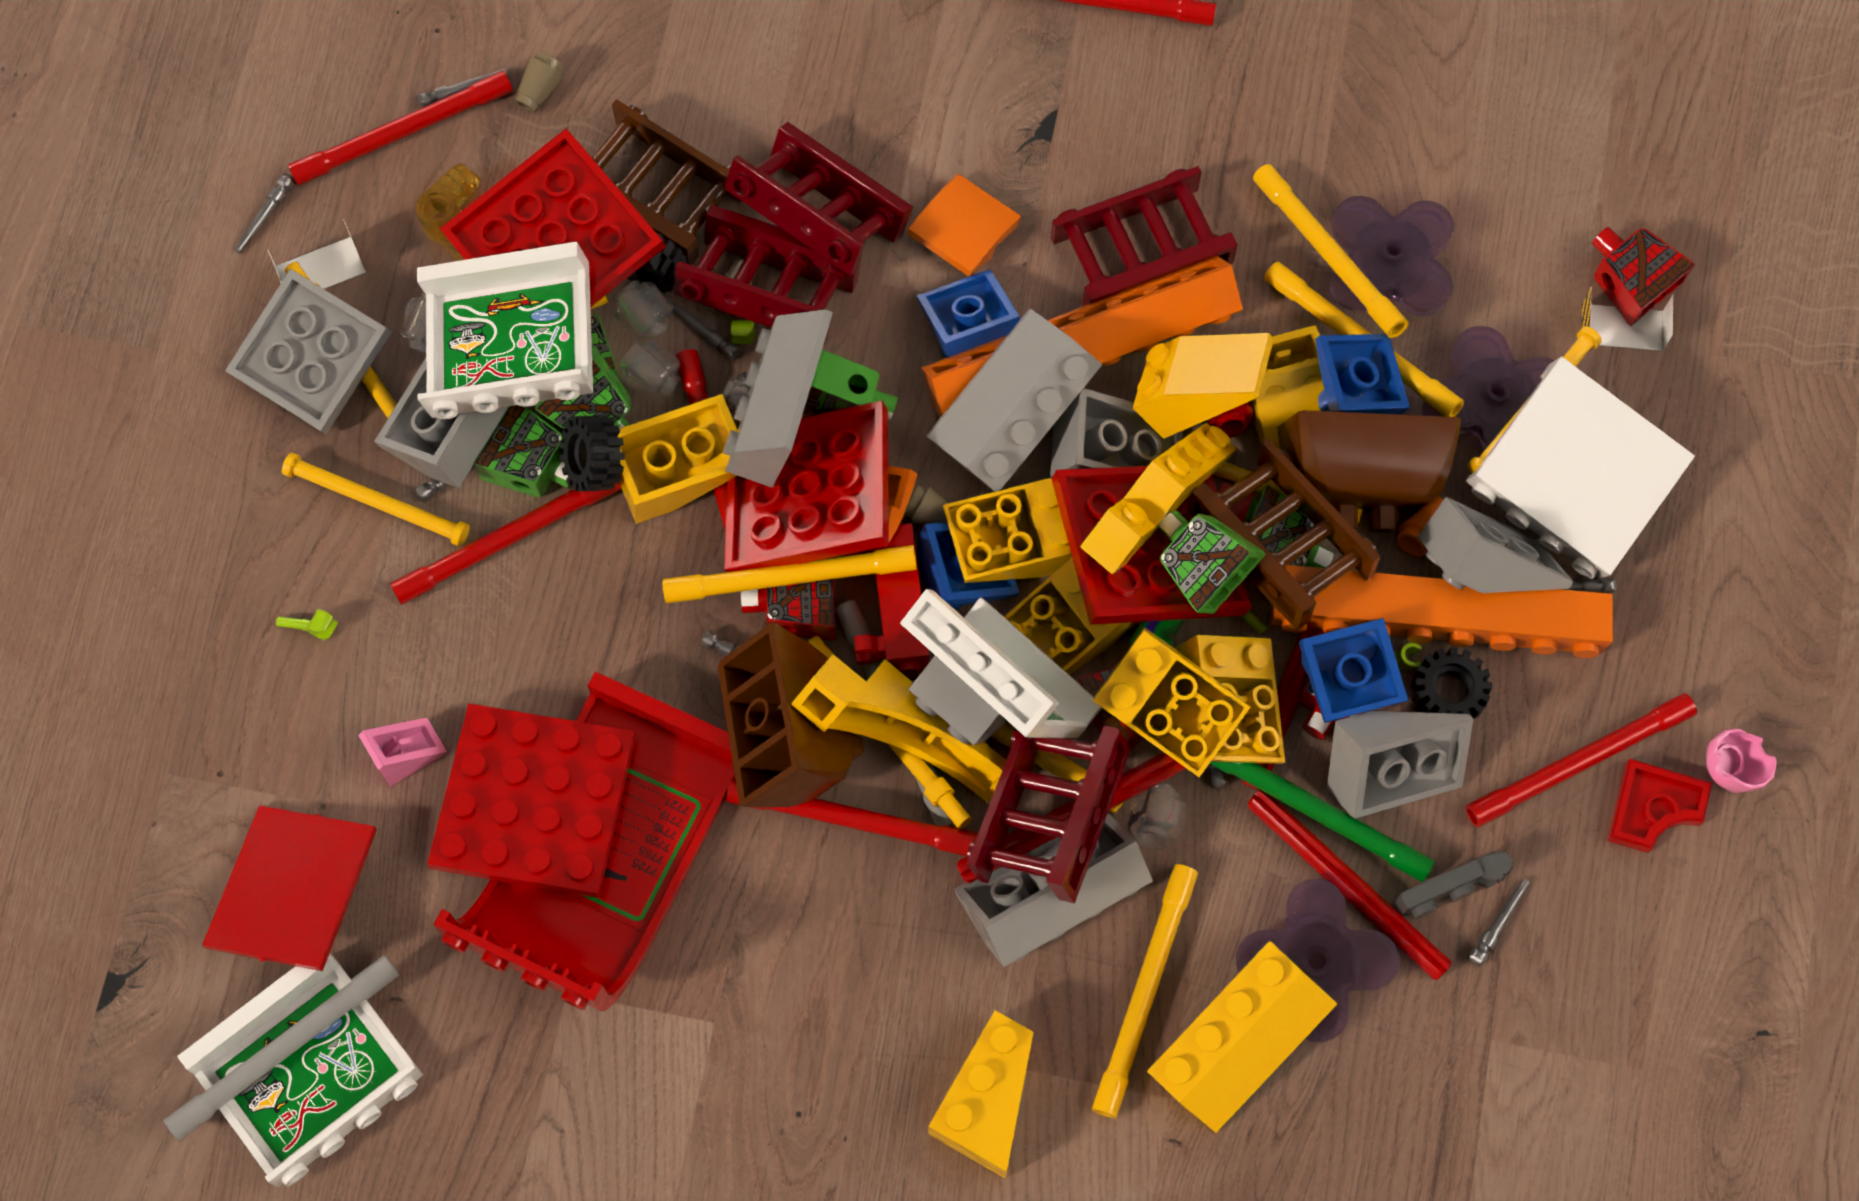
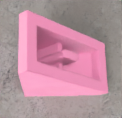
[358,717,447,787]

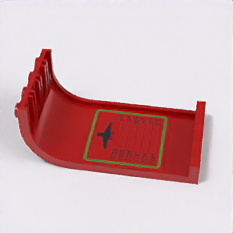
[433,671,735,1011]

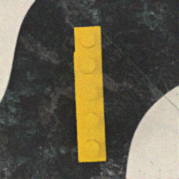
[1080,423,1237,575]
[791,654,1006,803]

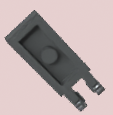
[1392,850,1514,919]

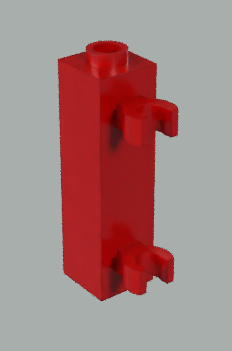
[844,524,929,680]

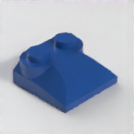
[917,269,1020,358]
[1315,334,1410,415]
[916,522,1020,611]
[1299,618,1408,723]

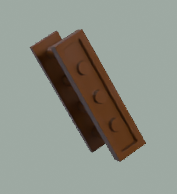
[592,99,742,265]
[1187,438,1381,631]

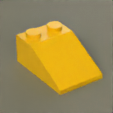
[1132,333,1274,439]
[618,394,738,524]

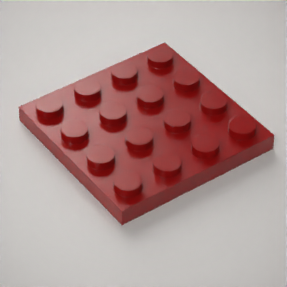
[440,128,666,308]
[724,400,889,572]
[1051,466,1251,625]
[427,703,636,898]

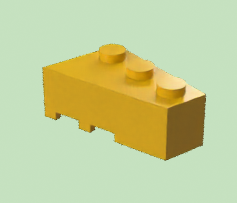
[928,1010,1034,1179]

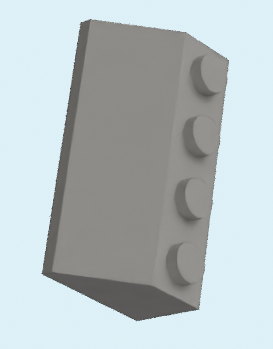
[926,308,1102,492]
[723,310,833,487]
[374,358,509,488]
[954,813,1153,967]

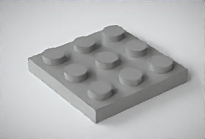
[225,269,392,434]

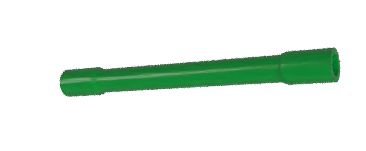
[1210,762,1434,882]

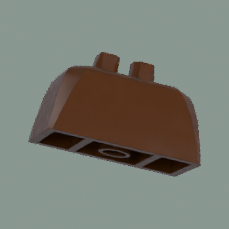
[1278,410,1461,533]
[717,622,864,808]

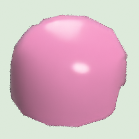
[1706,728,1777,793]

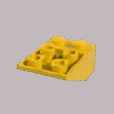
[1251,325,1324,449]
[943,478,1072,583]
[1004,557,1139,675]
[1093,627,1251,777]
[1175,635,1285,764]

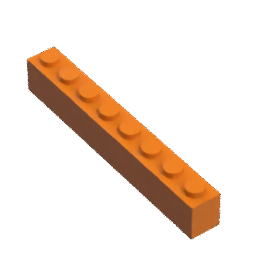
[921,256,1243,417]
[1270,565,1613,658]

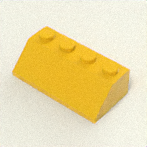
[1147,941,1338,1133]

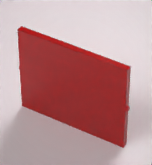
[202,805,377,971]

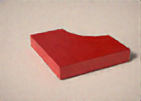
[1607,758,1713,853]

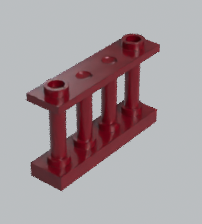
[724,122,913,276]
[1051,166,1238,306]
[674,205,862,345]
[967,726,1131,904]

